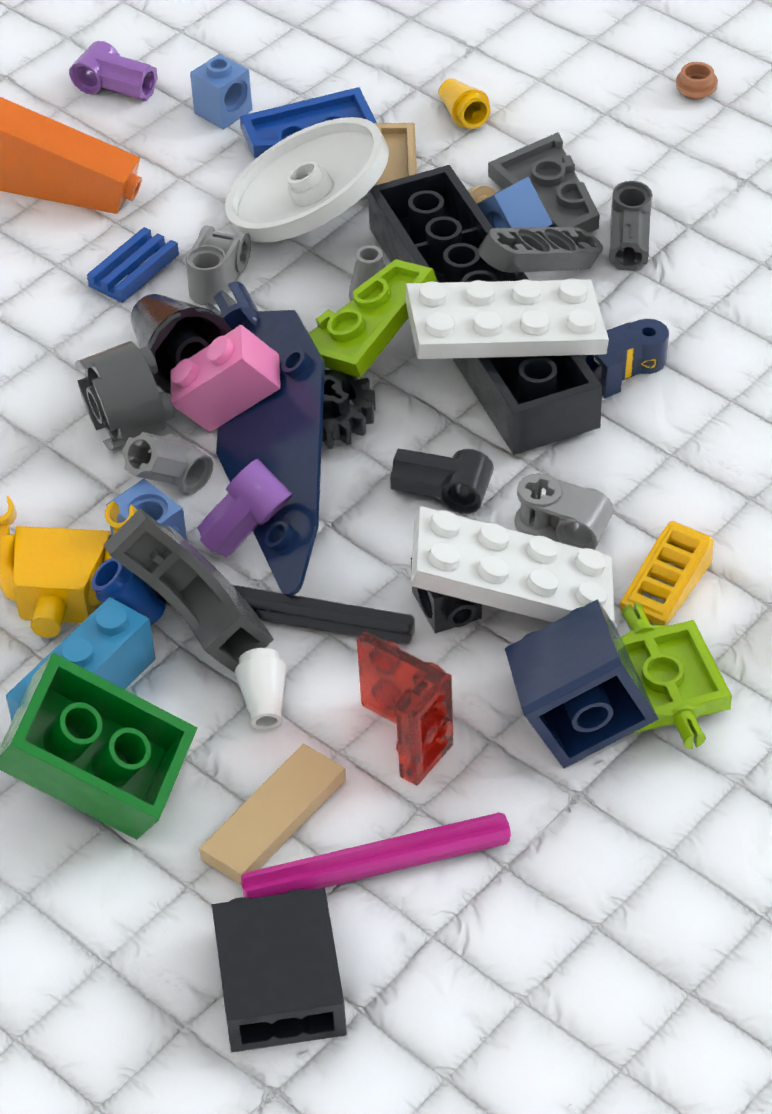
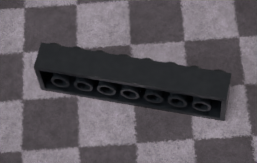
[368,165,602,455]

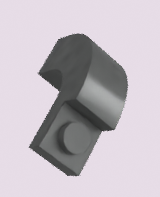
[104,508,274,673]

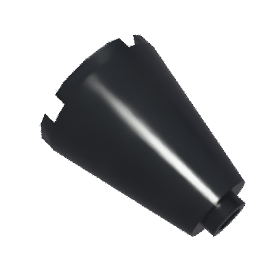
[131,294,232,395]

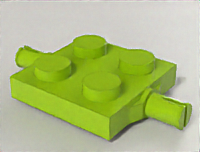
[621,603,732,749]

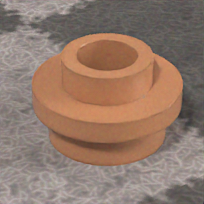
[676,62,718,100]

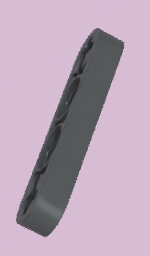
[478,227,603,273]

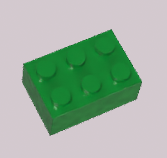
[0,652,197,840]

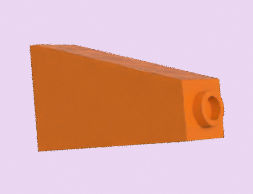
[0,97,142,214]

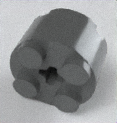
[75,341,175,450]

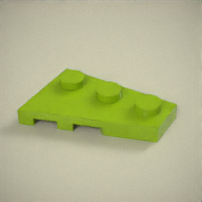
[309,259,437,378]

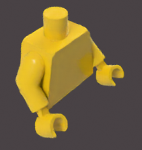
[0,496,137,638]

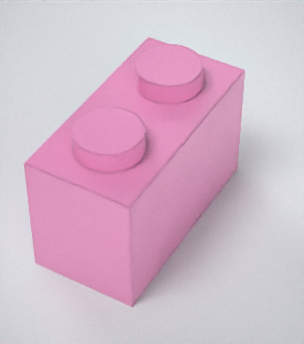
[171,325,281,433]

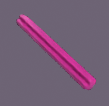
[241,812,511,898]

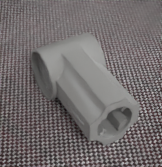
[121,432,214,494]

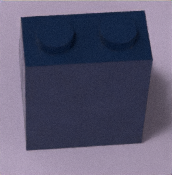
[505,599,659,768]

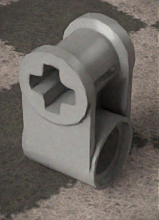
[186,225,251,305]
[514,473,614,550]

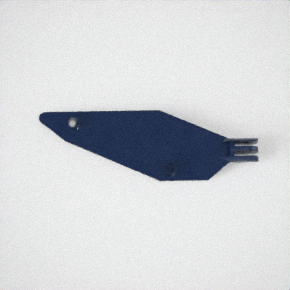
[206,281,325,597]

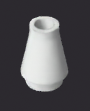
[235,648,287,730]

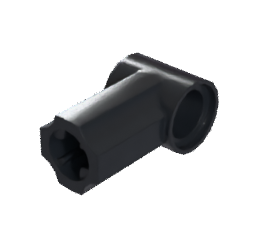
[390,449,494,514]

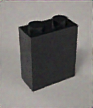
[212,888,347,1053]

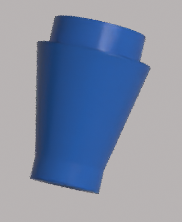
[91,557,166,625]

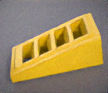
[620,521,714,625]

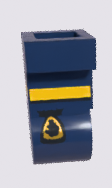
[581,319,669,398]

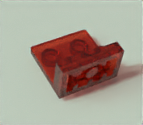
[357,632,454,786]

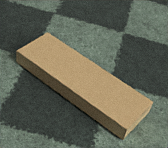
[199,743,346,885]

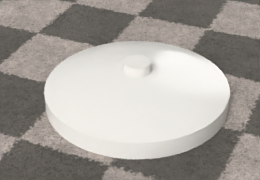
[225,117,389,242]

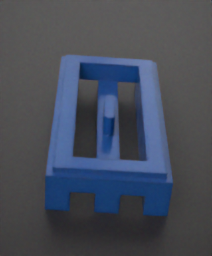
[87,227,179,303]

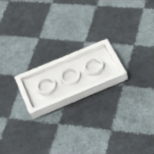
[405,278,609,359]
[411,506,615,623]

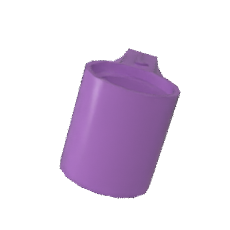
[69,41,158,101]
[197,458,292,558]

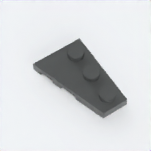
[488,132,600,233]

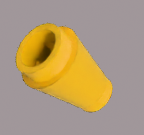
[438,78,491,129]

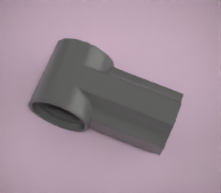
[609,181,653,271]

